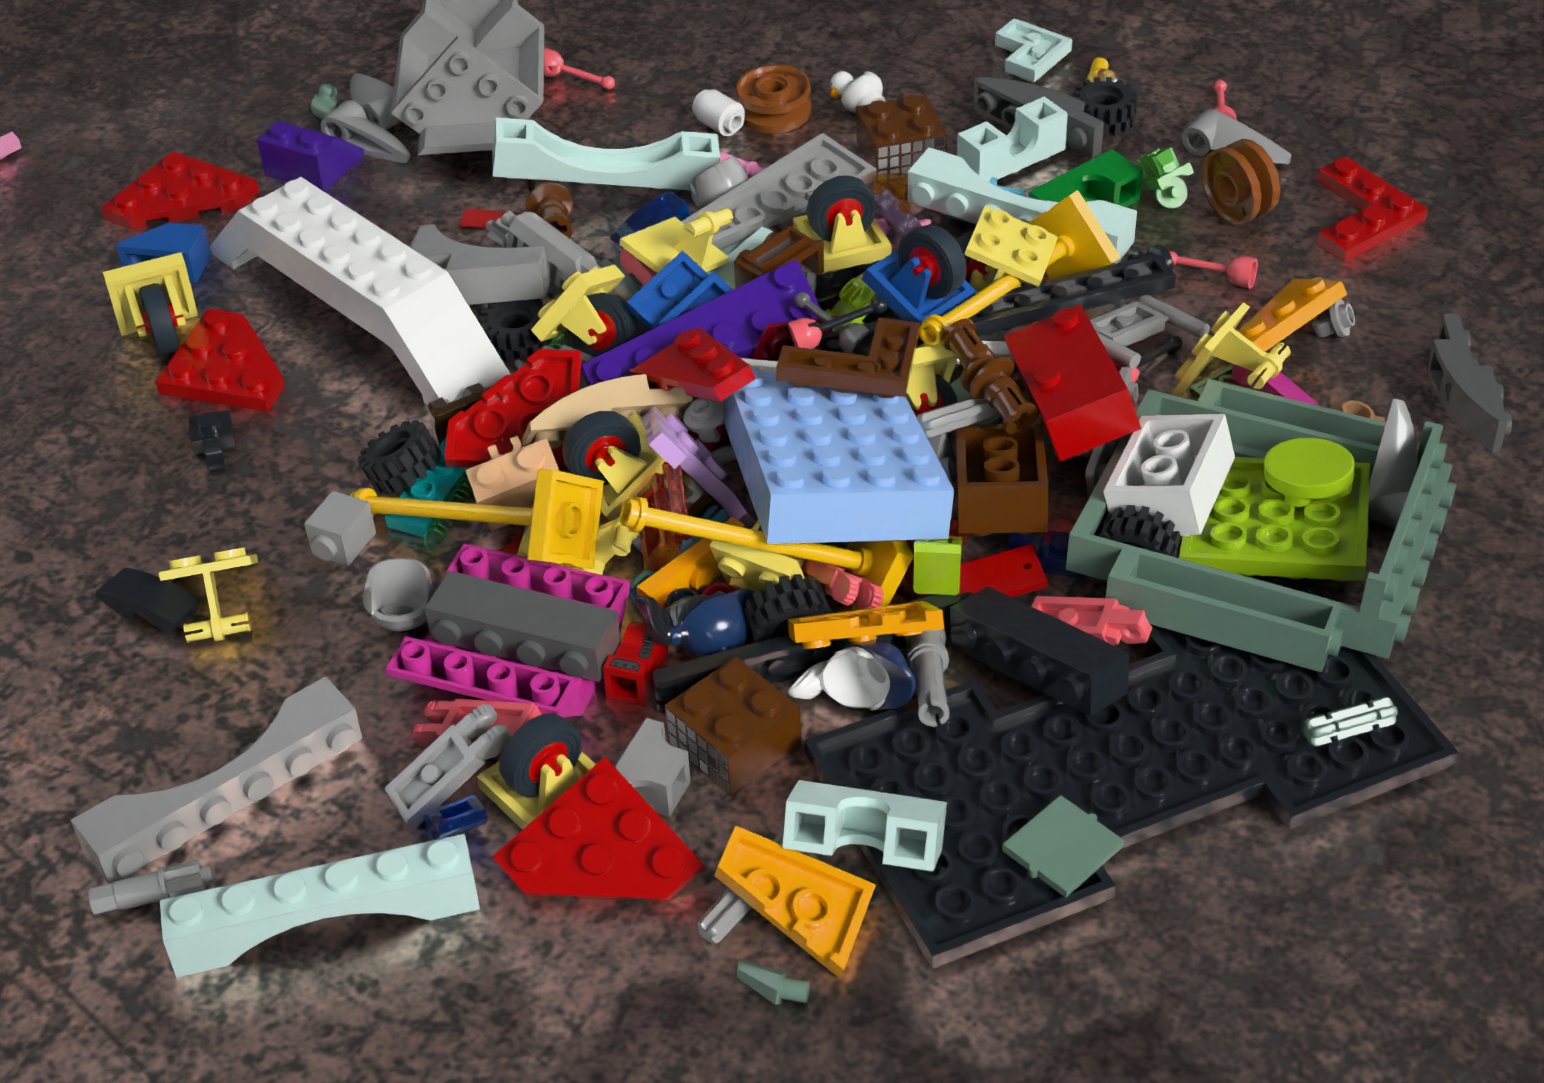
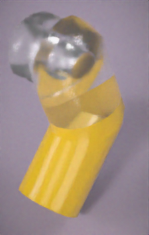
[1087,57,1121,82]

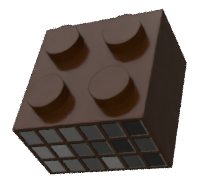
[856,95,947,183]
[665,657,801,796]

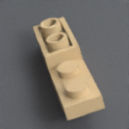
[521,374,693,449]

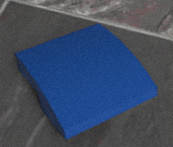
[625,250,733,330]

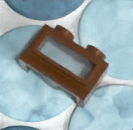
[734,226,824,288]

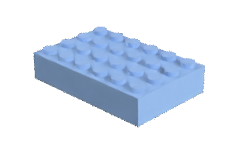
[723,369,954,544]

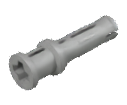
[905,628,950,727]

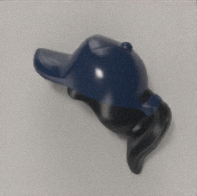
[634,589,754,657]

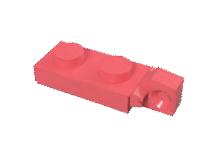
[1031,596,1152,645]

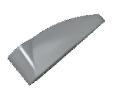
[350,73,402,130]
[320,100,410,163]
[1182,109,1292,165]
[1368,398,1418,528]

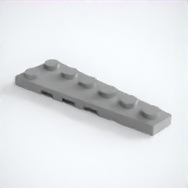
[681,133,877,250]

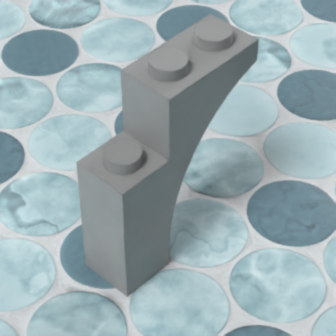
[410,224,550,305]

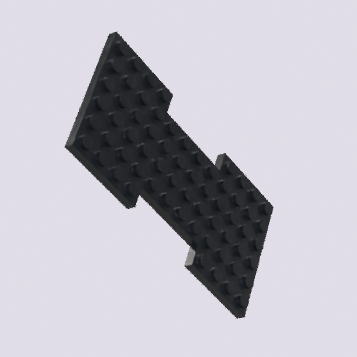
[804,576,1459,969]

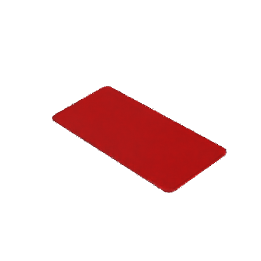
[459,209,522,228]

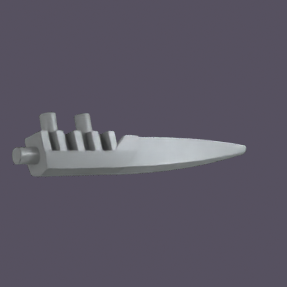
[501,211,650,334]

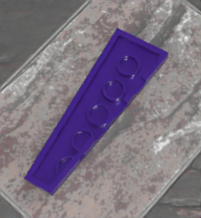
[582,259,821,389]

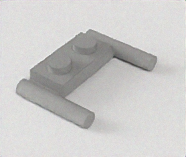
[1090,295,1210,369]

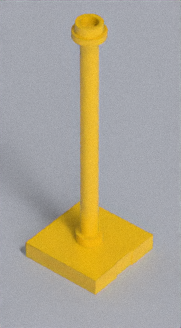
[919,190,1120,346]
[350,469,604,569]
[620,497,914,610]

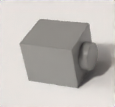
[304,491,376,566]

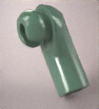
[311,84,338,120]

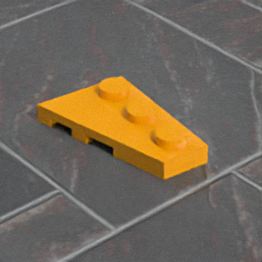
[1238,277,1347,352]
[787,601,944,649]
[714,825,876,979]

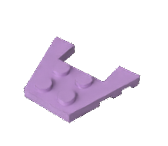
[642,406,758,529]

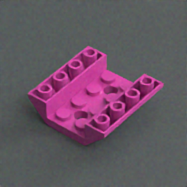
[385,543,630,718]

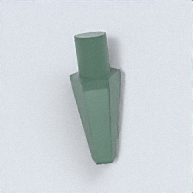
[737,959,810,1005]

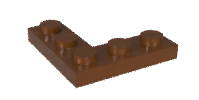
[776,318,920,398]

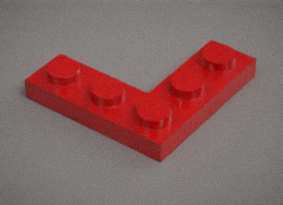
[1316,156,1428,263]

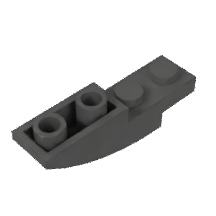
[973,77,1104,158]
[1427,313,1512,453]

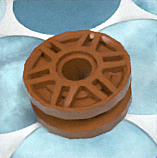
[736,64,812,134]
[1201,139,1281,226]

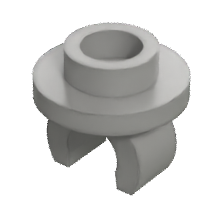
[1312,299,1355,338]
[683,398,726,444]

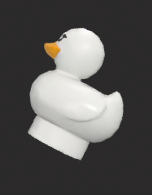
[830,71,885,113]

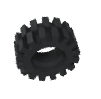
[1072,77,1138,137]
[479,299,553,363]
[358,420,441,494]
[1098,505,1181,558]
[744,574,833,643]

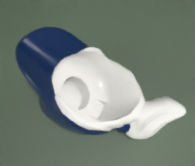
[788,640,916,710]

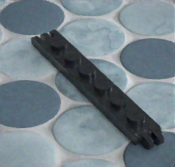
[653,592,973,713]

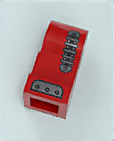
[603,621,669,707]

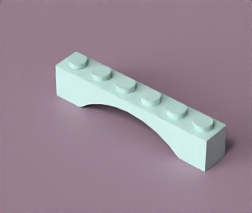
[492,117,720,191]
[908,148,1137,266]
[160,834,480,977]

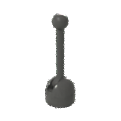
[794,292,874,356]

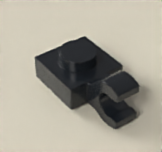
[188,410,236,471]

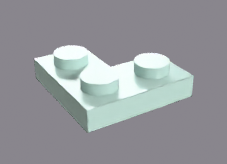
[995,18,1072,82]

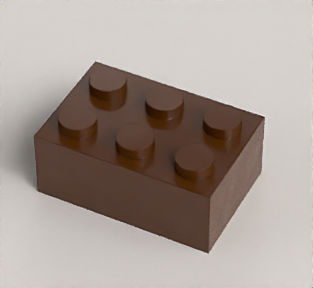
[956,424,1048,537]

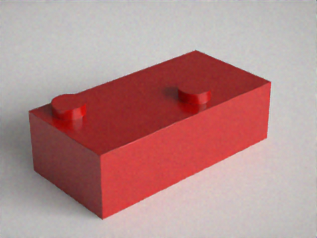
[1004,304,1141,462]

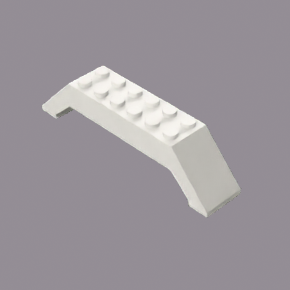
[210,177,511,405]

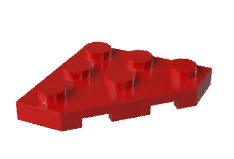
[101,151,259,230]
[155,308,285,412]
[445,349,582,472]
[492,757,705,902]

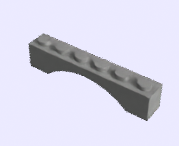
[71,676,363,884]

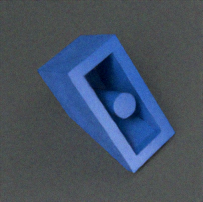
[116,223,212,283]

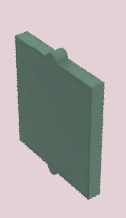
[1002,795,1124,897]

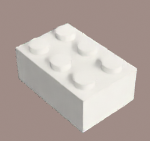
[1103,414,1235,537]

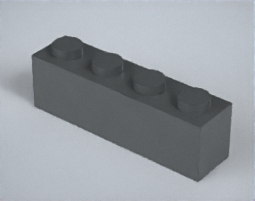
[425,571,621,682]

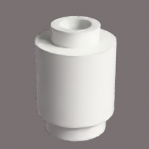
[692,90,745,136]

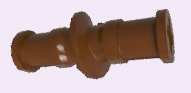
[525,179,573,239]
[941,319,1039,435]

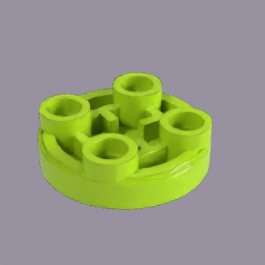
[1264,438,1355,507]

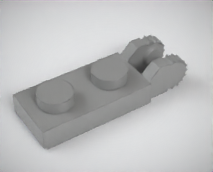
[385,703,512,828]

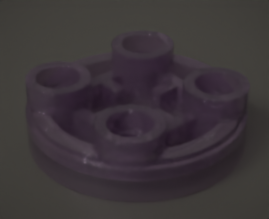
[874,188,922,246]

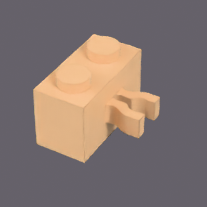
[466,436,561,531]

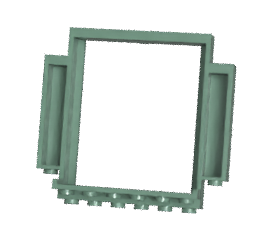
[1066,379,1457,672]

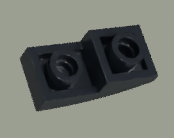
[95,567,201,636]

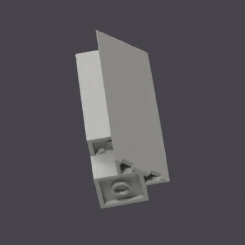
[391,0,544,155]

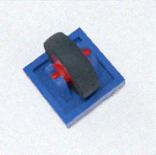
[862,224,977,326]

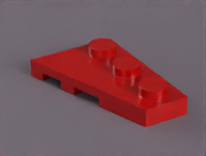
[629,327,756,402]

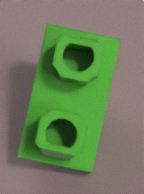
[1136,147,1194,209]

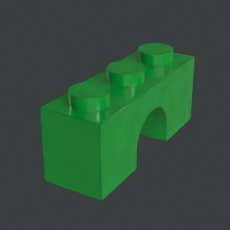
[1028,150,1143,207]

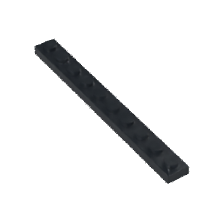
[788,254,1176,356]

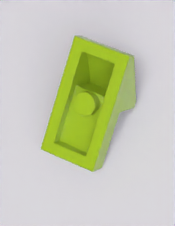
[913,536,962,595]

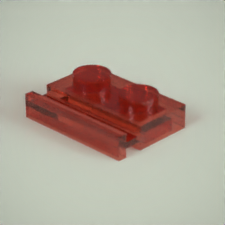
[636,461,691,572]

